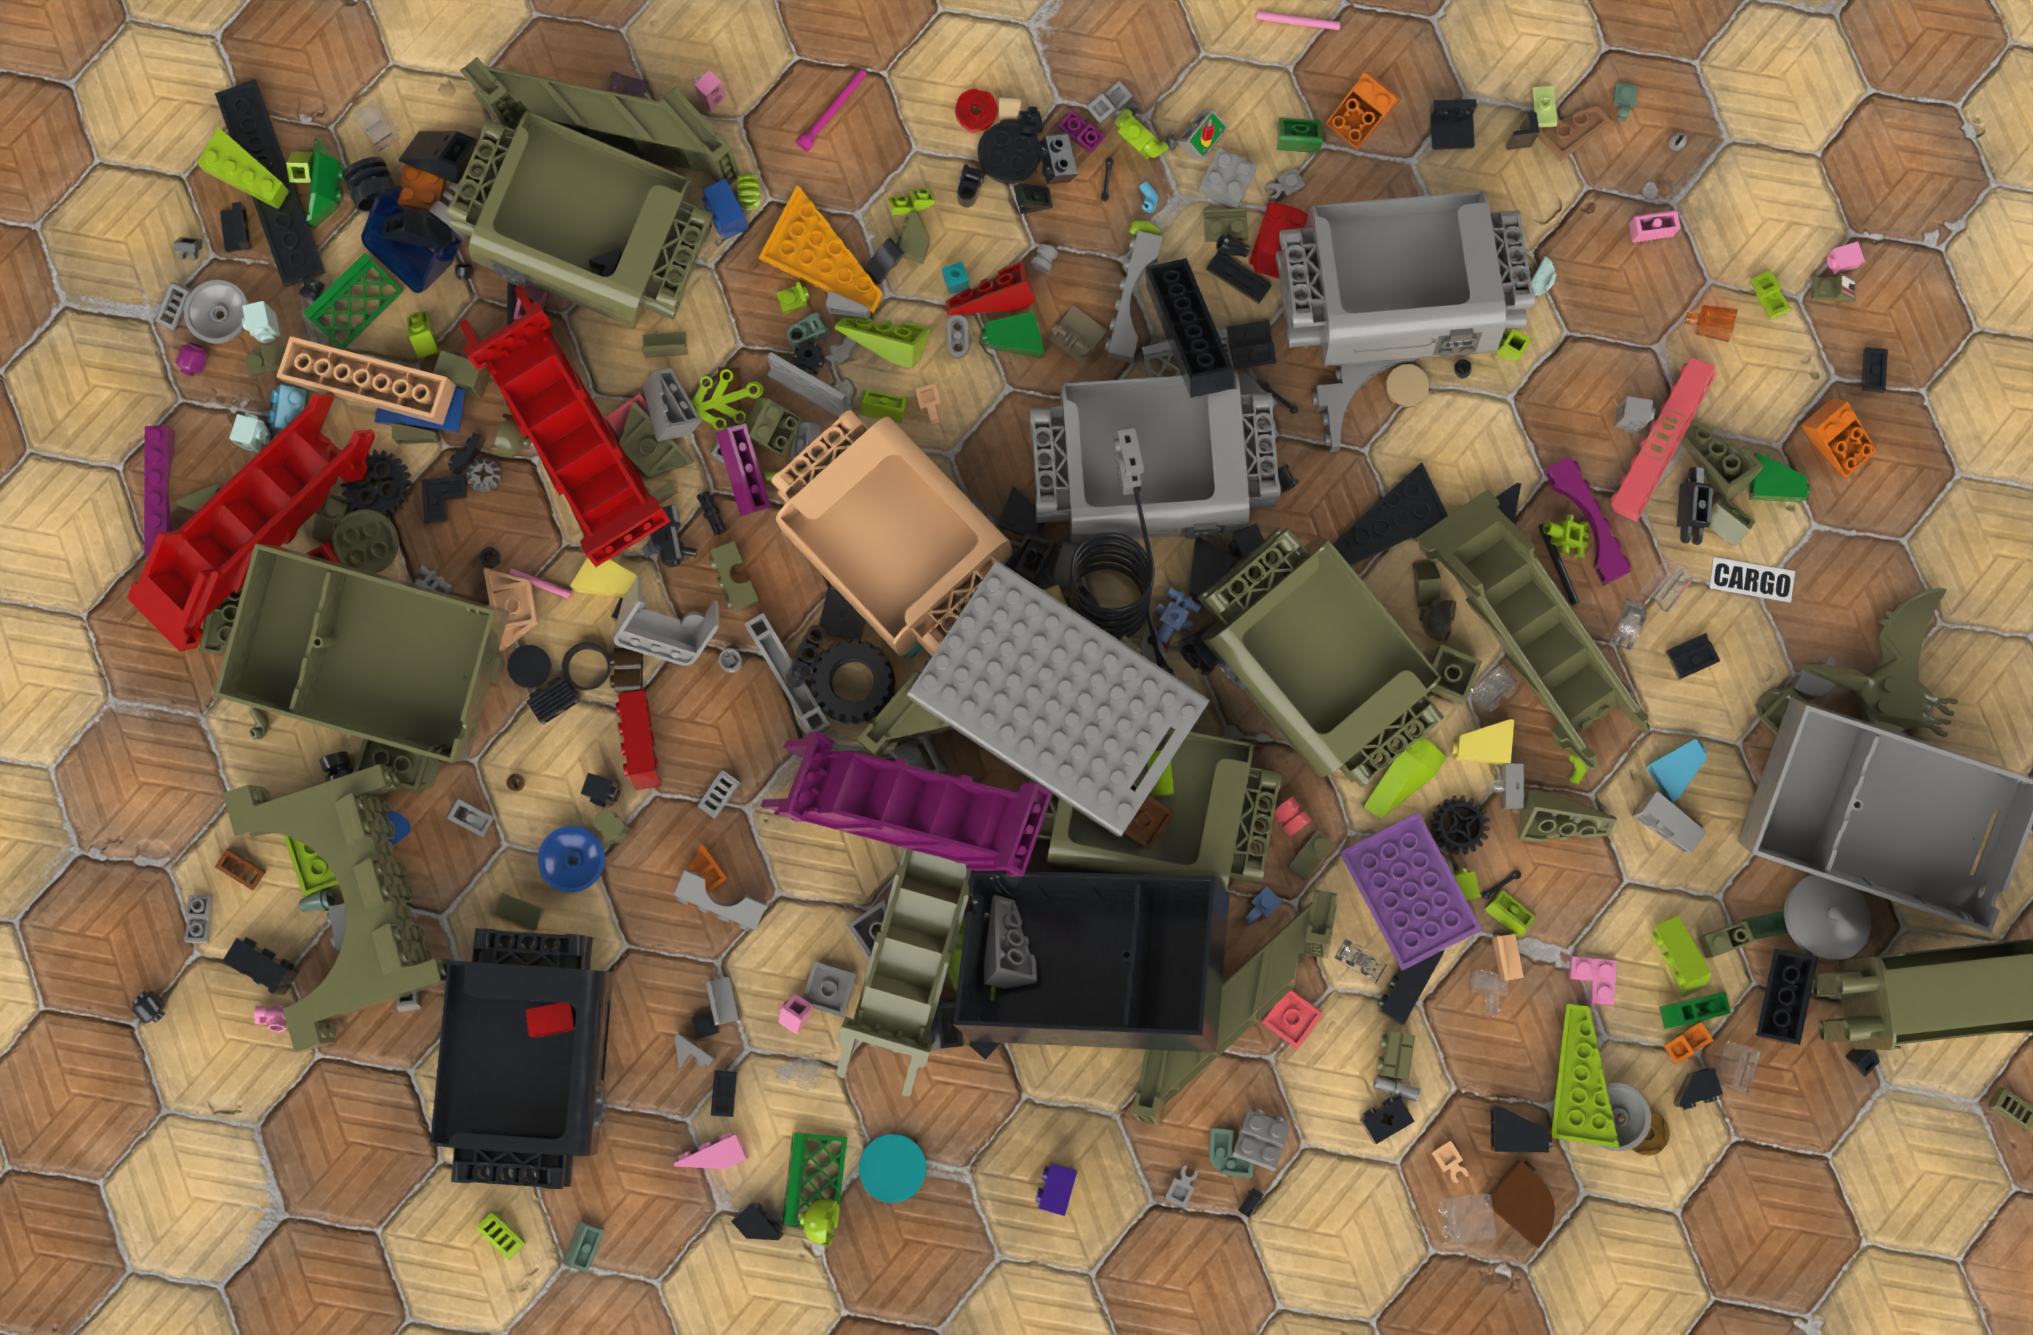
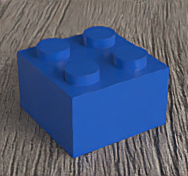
[702,178,749,240]

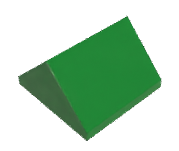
[1277,118,1323,153]

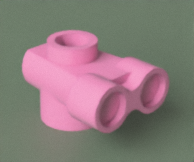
[254,1005,287,1032]

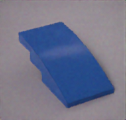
[374,388,467,433]

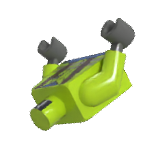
[1115,99,1178,160]

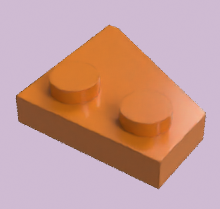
[688,845,728,906]

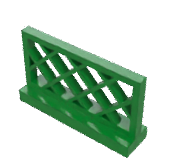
[303,253,404,350]
[782,1132,847,1229]

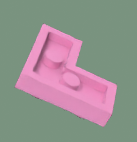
[1569,957,1617,1005]

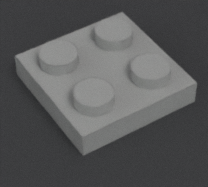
[802,961,857,1017]

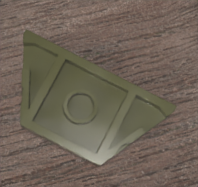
[619,402,694,478]

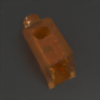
[1684,305,1738,342]

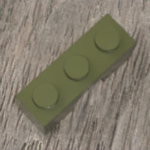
[709,541,760,614]

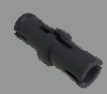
[696,491,727,536]

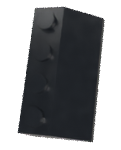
[1756,949,1819,1045]

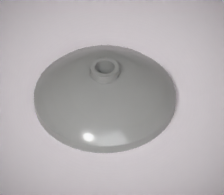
[184,280,249,344]
[1599,1083,1651,1151]

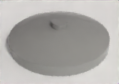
[1784,874,1871,962]

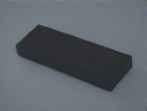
[1206,251,1272,304]

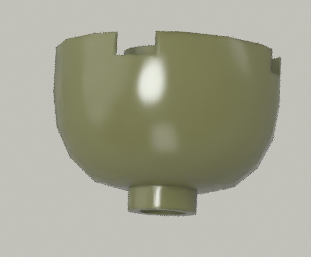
[493,413,530,458]

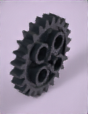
[340,449,413,518]

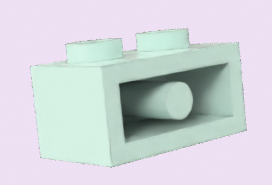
[242,301,281,343]
[229,413,271,453]

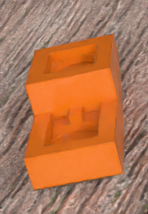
[1663,1021,1714,1065]

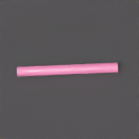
[1256,11,1341,30]

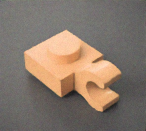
[915,384,941,425]

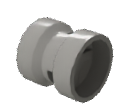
[1031,244,1058,273]
[719,648,743,673]

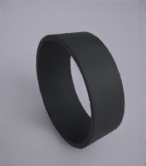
[562,642,610,690]

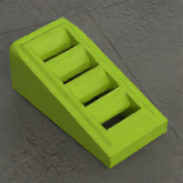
[476,1211,526,1260]

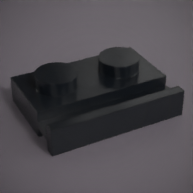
[1665,633,1720,680]

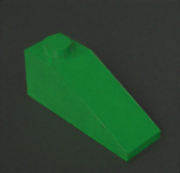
[1659,992,1731,1029]

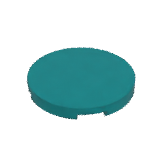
[859,1134,926,1203]

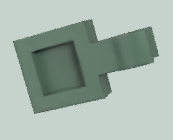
[1612,83,1637,122]

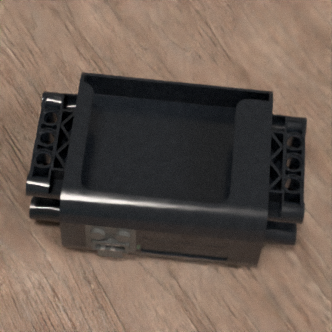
[430,928,613,1189]

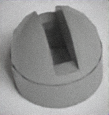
[1668,132,1687,151]

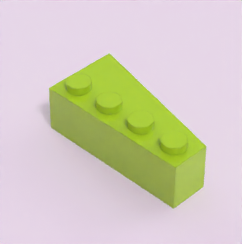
[197,127,289,209]

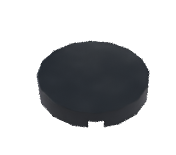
[507,645,552,689]

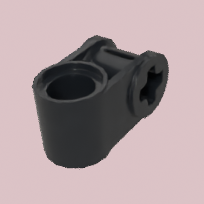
[957,163,986,208]

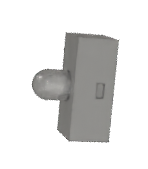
[1489,763,1524,810]

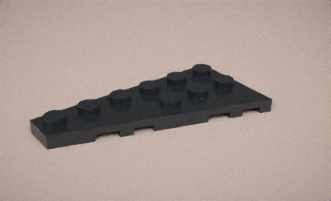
[1333,462,1448,566]

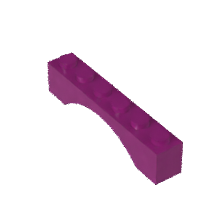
[144,425,175,557]
[1544,456,1631,586]

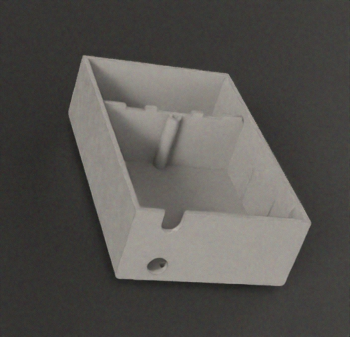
[907,560,1210,837]
[1738,697,2033,933]

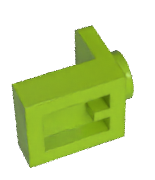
[776,281,810,314]

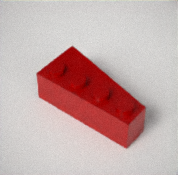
[615,690,662,790]

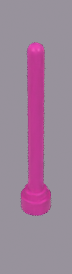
[795,69,866,152]

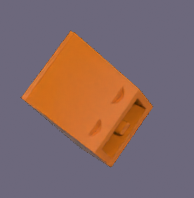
[1325,72,1401,150]
[1801,398,1877,478]

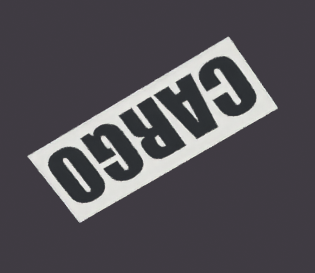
[1710,557,1795,603]

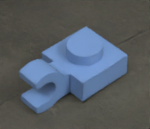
[1244,886,1282,924]

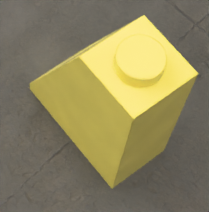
[570,558,637,597]
[1451,719,1514,765]

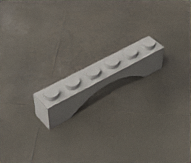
[1105,231,1163,363]
[745,613,832,734]

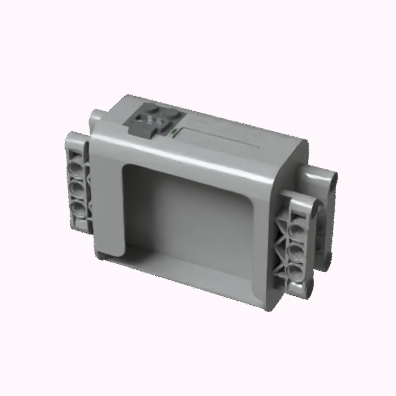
[1276,191,1535,367]
[1029,372,1280,543]

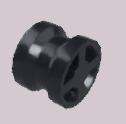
[298,277,325,301]

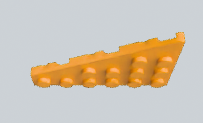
[759,185,883,315]

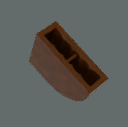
[1483,1160,1555,1248]

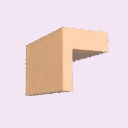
[1492,934,1524,982]

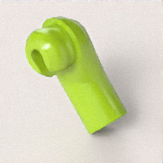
[1129,220,1162,236]
[1569,752,1587,785]

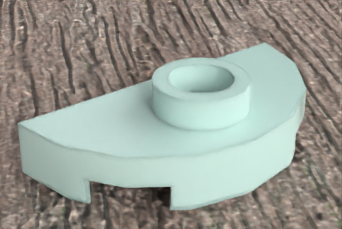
[1531,256,1556,296]

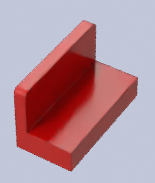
[526,1003,576,1038]

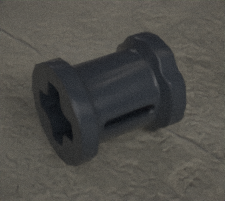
[1278,464,1299,493]

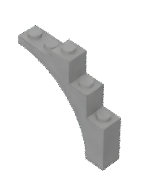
[1312,359,1416,453]

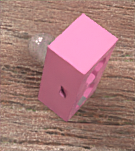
[692,70,726,111]

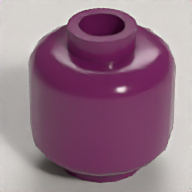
[175,342,208,376]

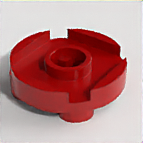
[955,89,997,133]

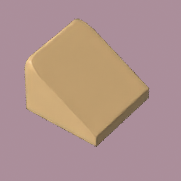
[999,97,1021,121]

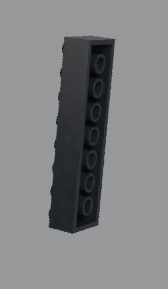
[1145,258,1234,398]

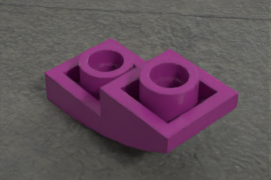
[1057,110,1105,153]

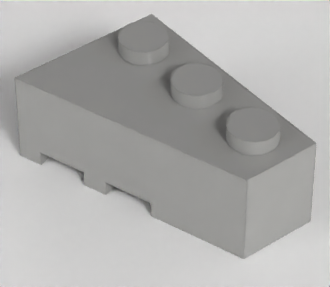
[643,368,702,442]
[1632,791,1706,855]

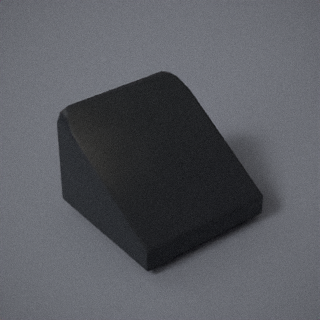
[1846,1048,1880,1077]

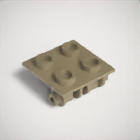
[1047,305,1107,364]

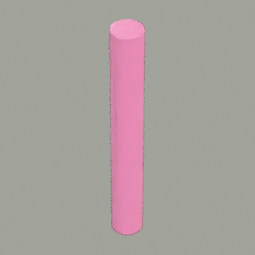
[509,568,572,599]

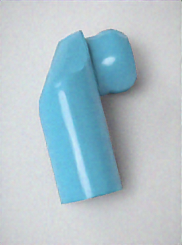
[1139,181,1159,213]

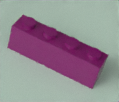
[716,423,771,516]

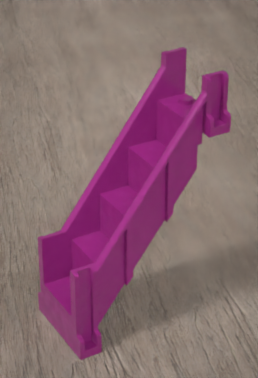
[761,732,1052,877]

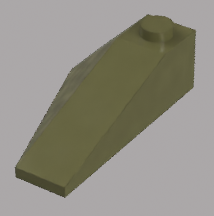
[199,588,243,656]

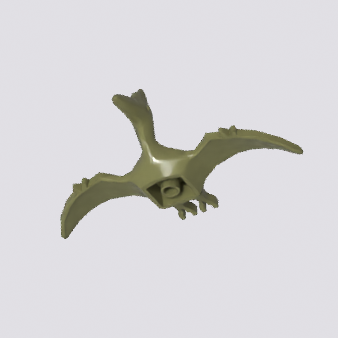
[1802,588,1958,737]

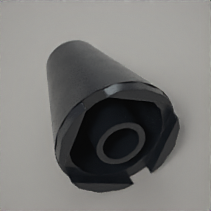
[1178,623,1218,676]

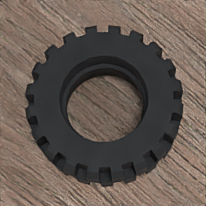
[810,638,895,725]

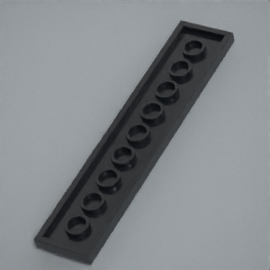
[215,79,326,287]

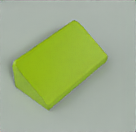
[860,389,908,423]
[1147,750,1174,797]
[1485,889,1536,937]

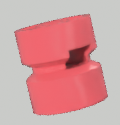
[1273,796,1312,837]

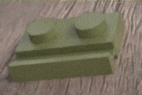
[1203,208,1248,242]

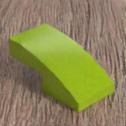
[1751,270,1791,320]

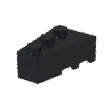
[222,937,299,995]

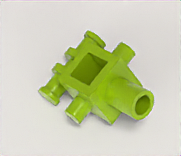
[1543,515,1589,558]

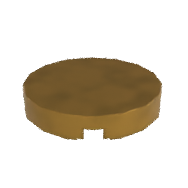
[1631,1111,1670,1156]

